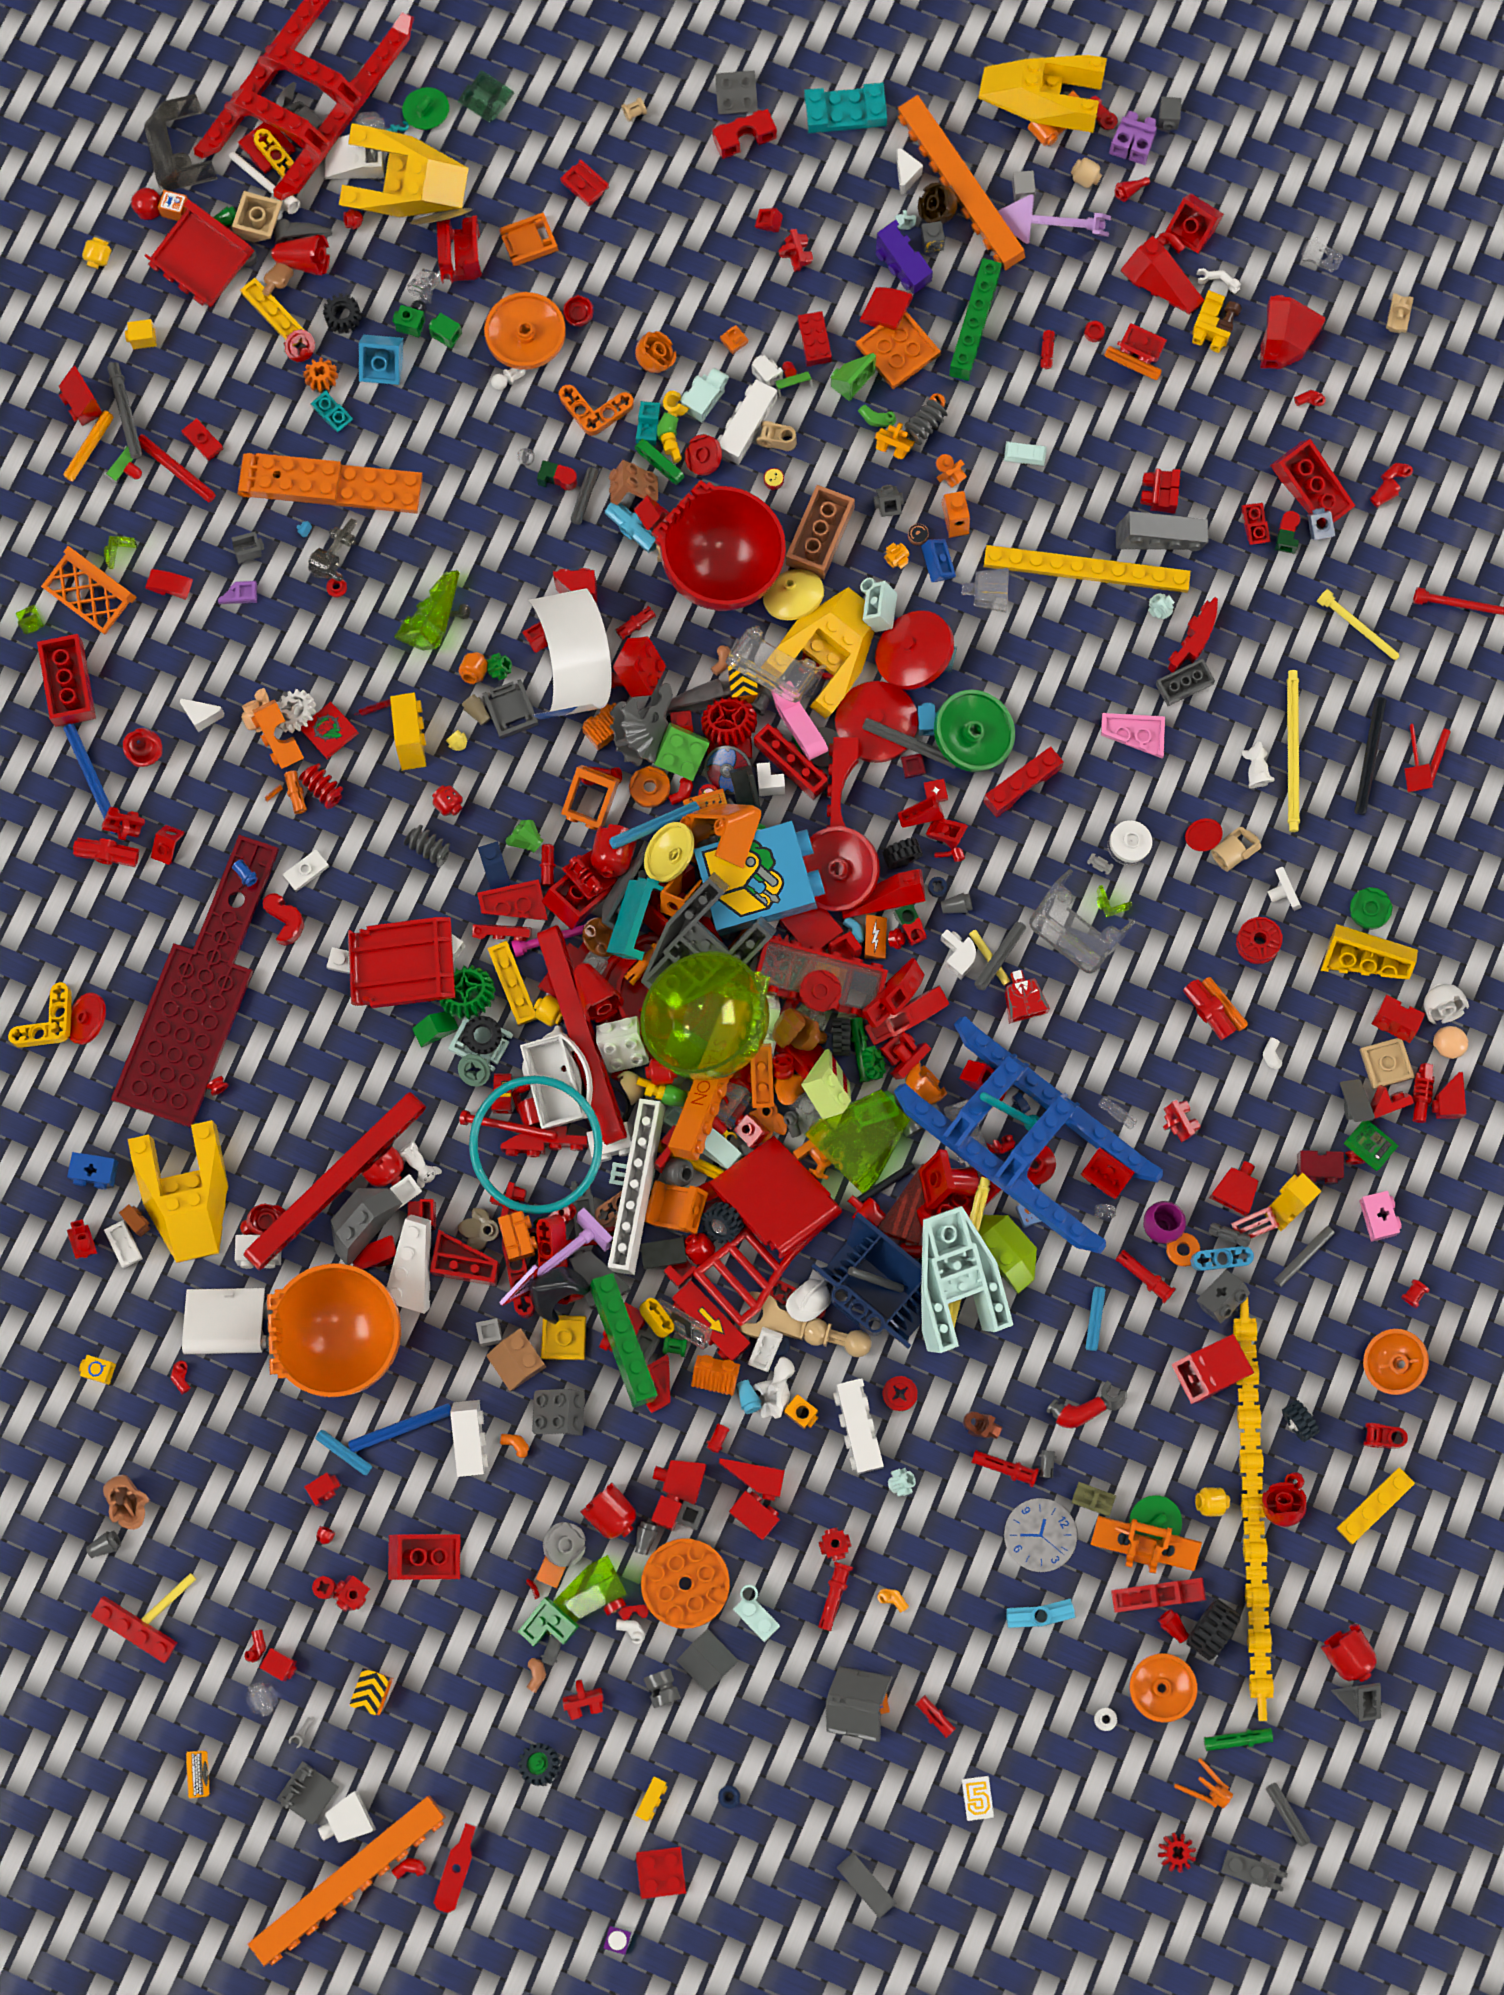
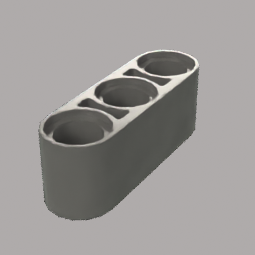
[836,1852,896,1919]

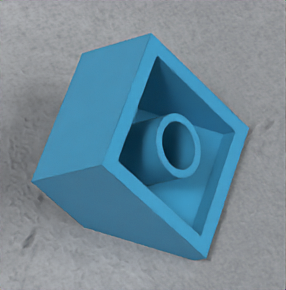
[359,334,403,385]

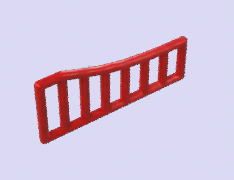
[693,1197,842,1326]

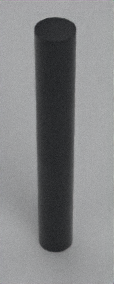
[857,1162,915,1203]

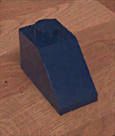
[477,841,511,890]

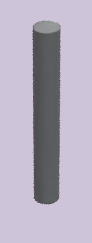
[848,1267,904,1293]

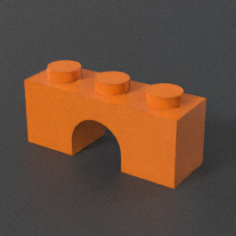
[251,699,304,769]

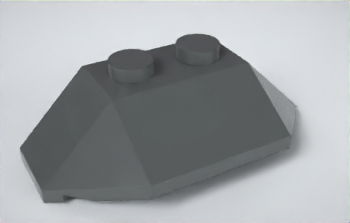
[602,851,650,930]
[331,1188,403,1265]

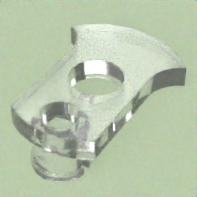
[1302,237,1343,272]

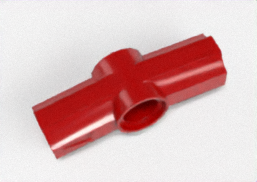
[73,838,140,867]
[1183,979,1237,1041]

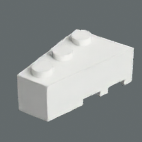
[450,1400,488,1477]

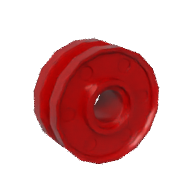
[1236,917,1283,964]

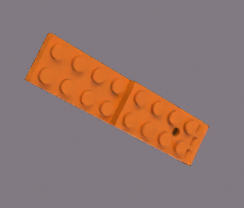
[237,453,423,514]

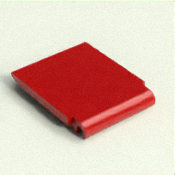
[348,917,455,1008]
[709,1136,840,1259]

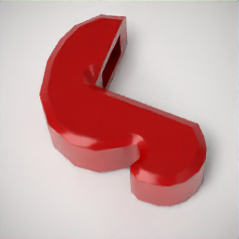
[263,893,304,946]

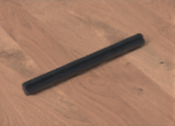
[1355,697,1387,815]

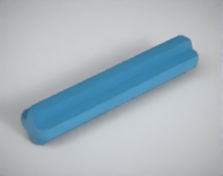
[1086,1287,1105,1351]
[315,1430,372,1475]

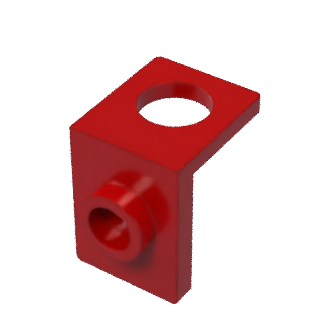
[151,825,185,865]

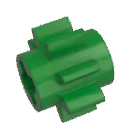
[487,653,512,680]

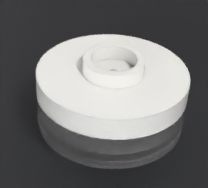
[1107,821,1152,865]

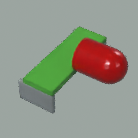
[775,361,813,397]
[104,446,142,483]

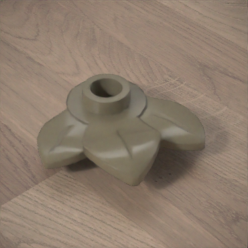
[458,1208,500,1250]

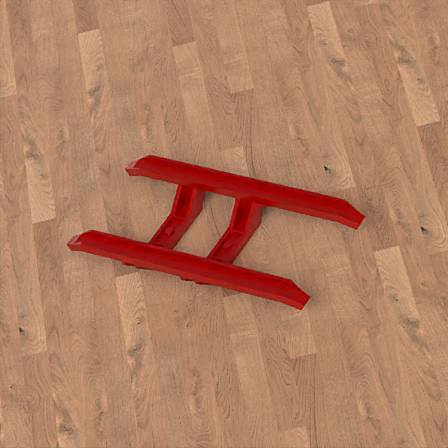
[194,0,414,201]

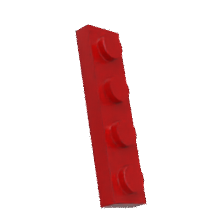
[91,1596,177,1663]

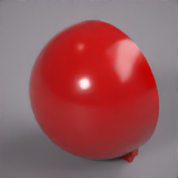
[651,480,786,611]

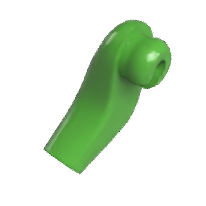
[858,404,896,427]

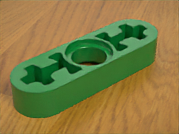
[634,439,685,485]

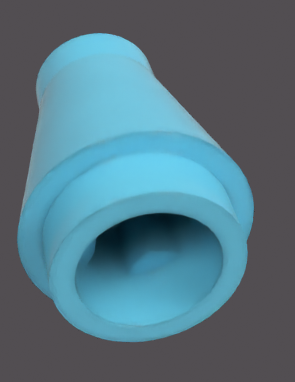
[737,1380,762,1414]

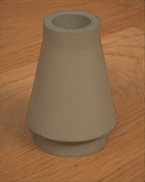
[462,694,491,726]

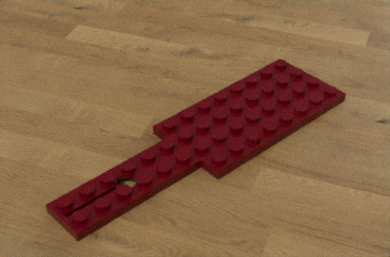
[111,835,279,1128]

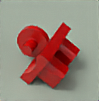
[1163,1100,1201,1142]
[67,1220,97,1259]

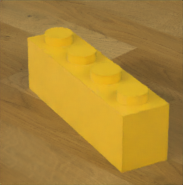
[1321,924,1418,979]

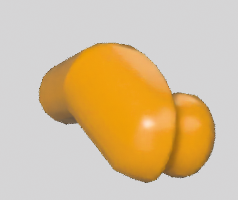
[877,1589,909,1613]

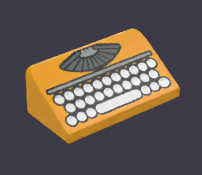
[186,1751,210,1798]

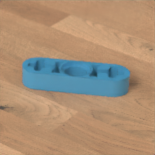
[1190,1246,1254,1271]

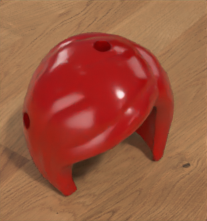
[123,728,163,767]

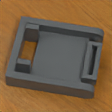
[482,679,539,739]

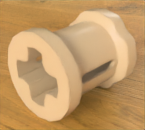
[622,97,647,122]

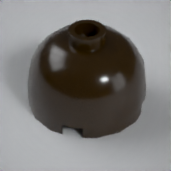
[917,183,958,224]

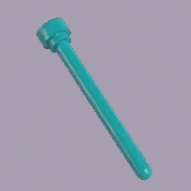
[980,1092,1040,1131]

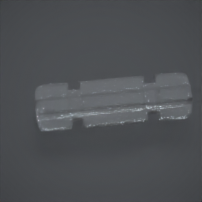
[1099,1096,1137,1129]

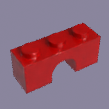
[713,109,777,159]

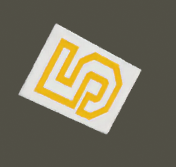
[962,1776,994,1821]

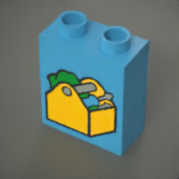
[694,821,825,936]

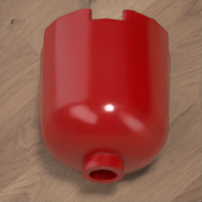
[591,824,637,878]
[580,1482,636,1539]
[1320,1624,1377,1682]

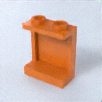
[644,1180,708,1234]

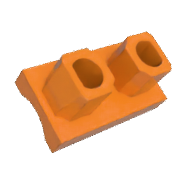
[936,454,967,488]

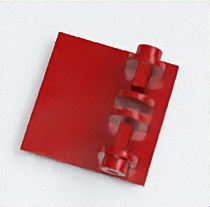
[562,850,617,900]

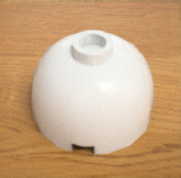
[1424,984,1469,1024]

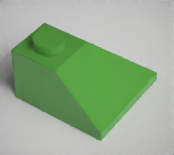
[830,353,876,401]

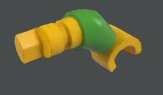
[657,390,689,464]
[636,1077,689,1109]

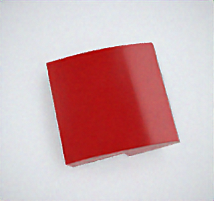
[238,122,296,174]
[860,287,913,331]

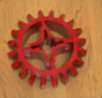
[701,696,758,747]

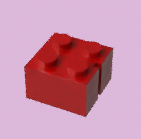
[613,636,666,697]

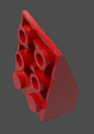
[1171,1334,1254,1404]

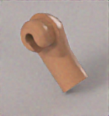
[711,645,731,676]
[527,1658,546,1693]

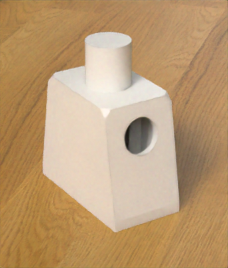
[318,1791,376,1842]

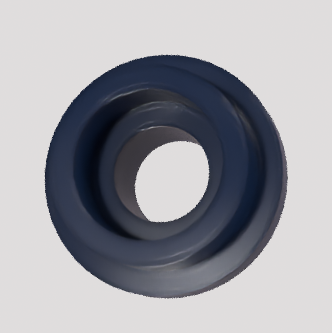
[718,1785,740,1809]

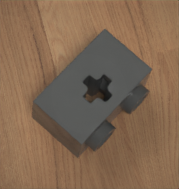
[1197,1270,1250,1324]

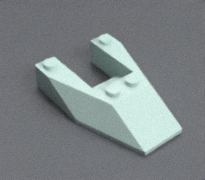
[921,1206,1013,1353]

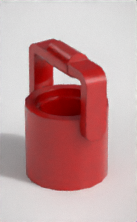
[512,1084,541,1128]

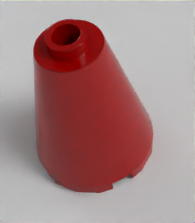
[271,235,330,276]
[573,963,624,1023]

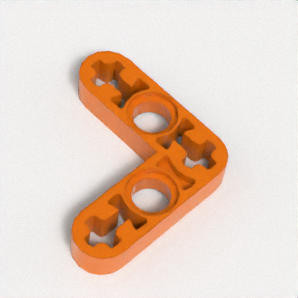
[559,385,634,436]

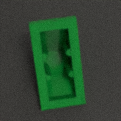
[412,1012,459,1048]

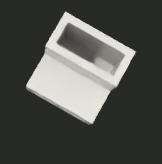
[757,762,785,796]

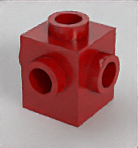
[818,1528,852,1561]
[332,1575,370,1612]

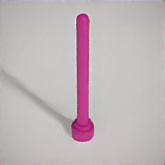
[511,924,585,957]

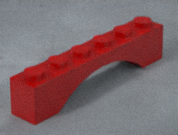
[826,737,859,828]

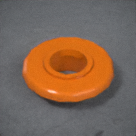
[1166,1233,1200,1267]

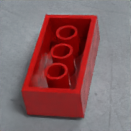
[37,634,96,727]

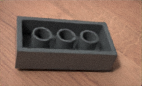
[1156,659,1215,706]

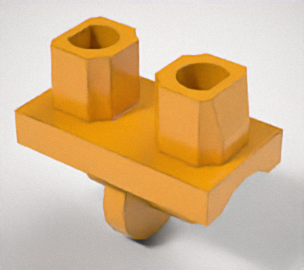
[875,422,915,460]

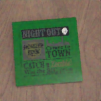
[1344,1121,1398,1171]

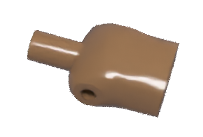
[262,263,294,296]

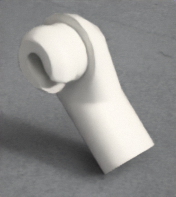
[1263,1037,1282,1070]
[616,1619,645,1644]

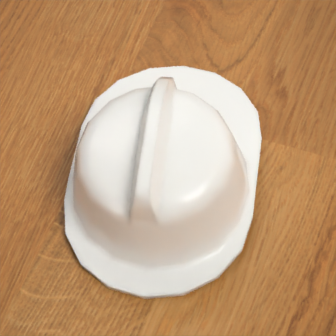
[786,1279,831,1322]

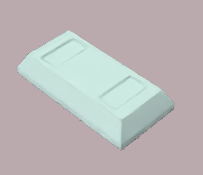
[1004,442,1047,466]

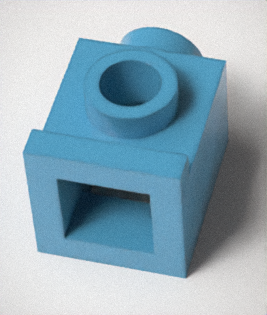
[917,703,937,736]

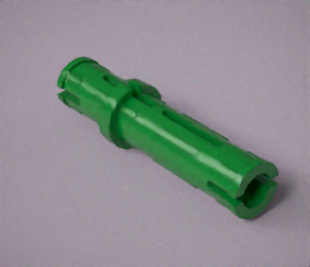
[850,1017,873,1083]
[1204,1728,1273,1752]

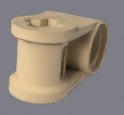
[756,421,797,451]

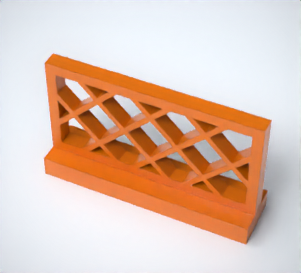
[41,546,137,634]

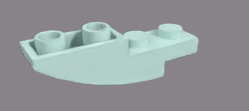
[663,1106,742,1170]

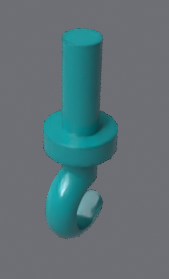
[386,121,409,133]

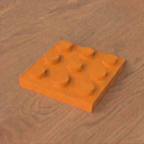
[856,311,941,389]

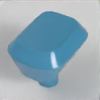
[297,521,312,538]

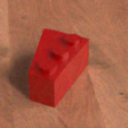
[430,1229,500,1286]

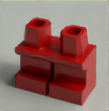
[1140,468,1181,514]

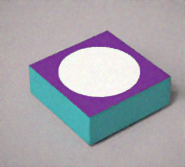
[603,1926,632,1955]

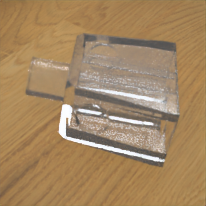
[962,568,1009,612]
[787,1092,829,1138]

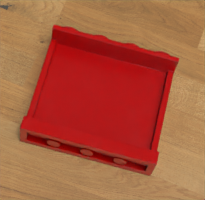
[145,199,254,308]

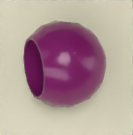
[1143,1201,1186,1244]

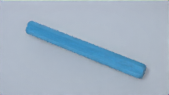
[609,802,700,849]

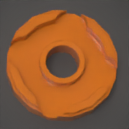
[629,766,671,808]

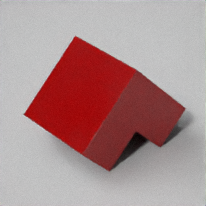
[408,1199,436,1230]

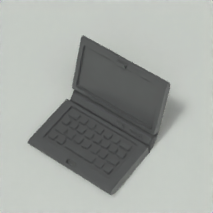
[826,1666,892,1742]

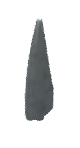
[665,678,731,716]

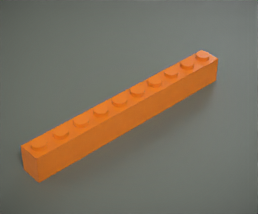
[897,95,1025,271]
[248,1796,446,1966]

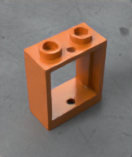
[561,765,620,830]

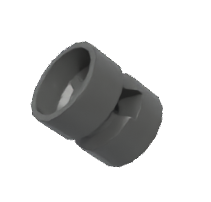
[643,1668,681,1708]

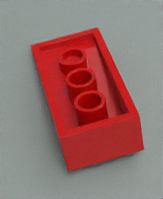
[1270,439,1355,528]

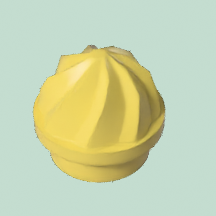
[446,730,467,751]

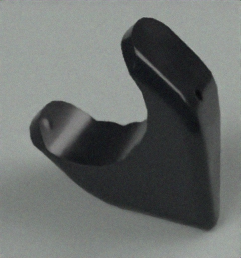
[529,1266,590,1325]

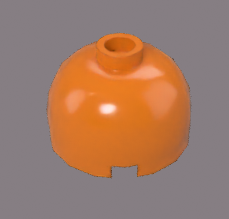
[635,331,676,373]
[905,1063,947,1105]

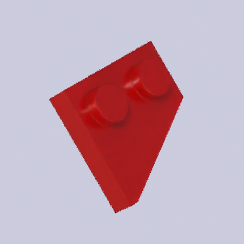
[646,1355,671,1414]

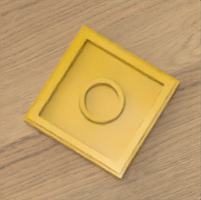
[541,1315,587,1360]

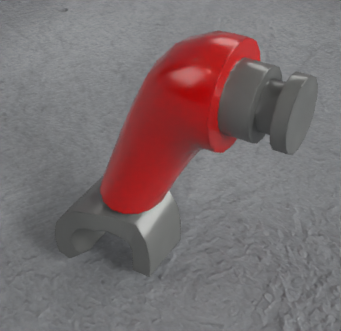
[1047,1381,1127,1429]

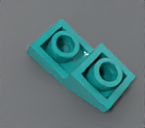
[310,391,353,433]

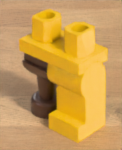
[1192,290,1242,353]

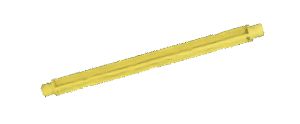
[1287,670,1300,832]
[948,1177,990,1327]

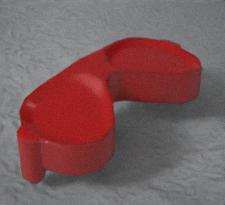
[618,1605,649,1621]

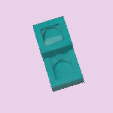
[636,401,661,445]

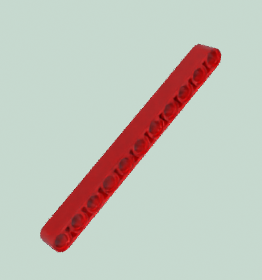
[537,925,627,1145]
[243,1092,426,1270]

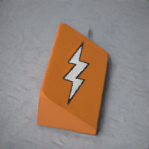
[864,914,887,959]

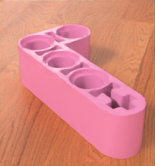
[771,681,828,761]

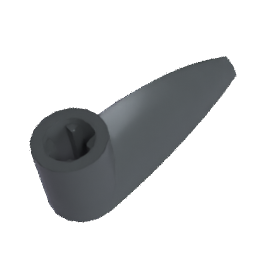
[273,219,332,244]

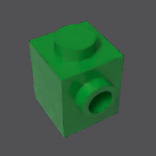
[393,305,426,338]

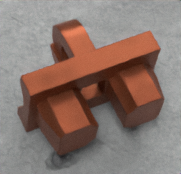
[963,1412,1002,1439]

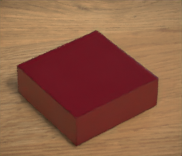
[901,754,926,779]

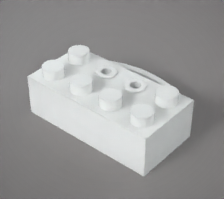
[520,1034,593,1129]

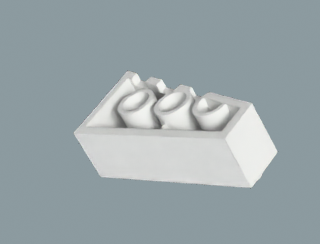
[387,1214,431,1313]

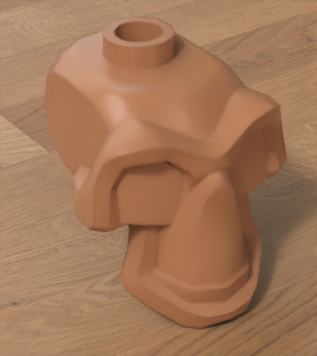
[103,1474,149,1530]

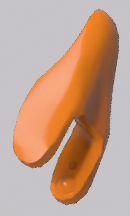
[773,1074,805,1105]

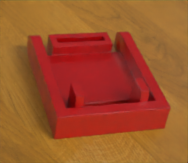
[775,1043,825,1080]

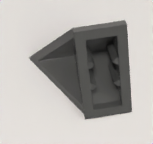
[1331,1683,1381,1722]

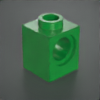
[429,313,462,349]

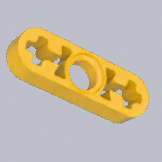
[254,129,294,178]

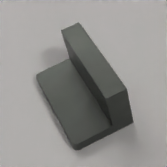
[729,765,762,811]
[640,1237,687,1269]

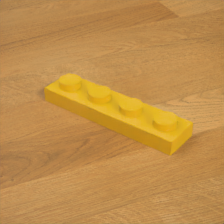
[240,278,304,346]
[487,941,537,1026]
[1336,1467,1415,1545]

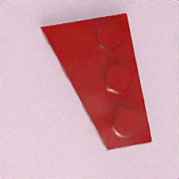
[477,879,548,921]

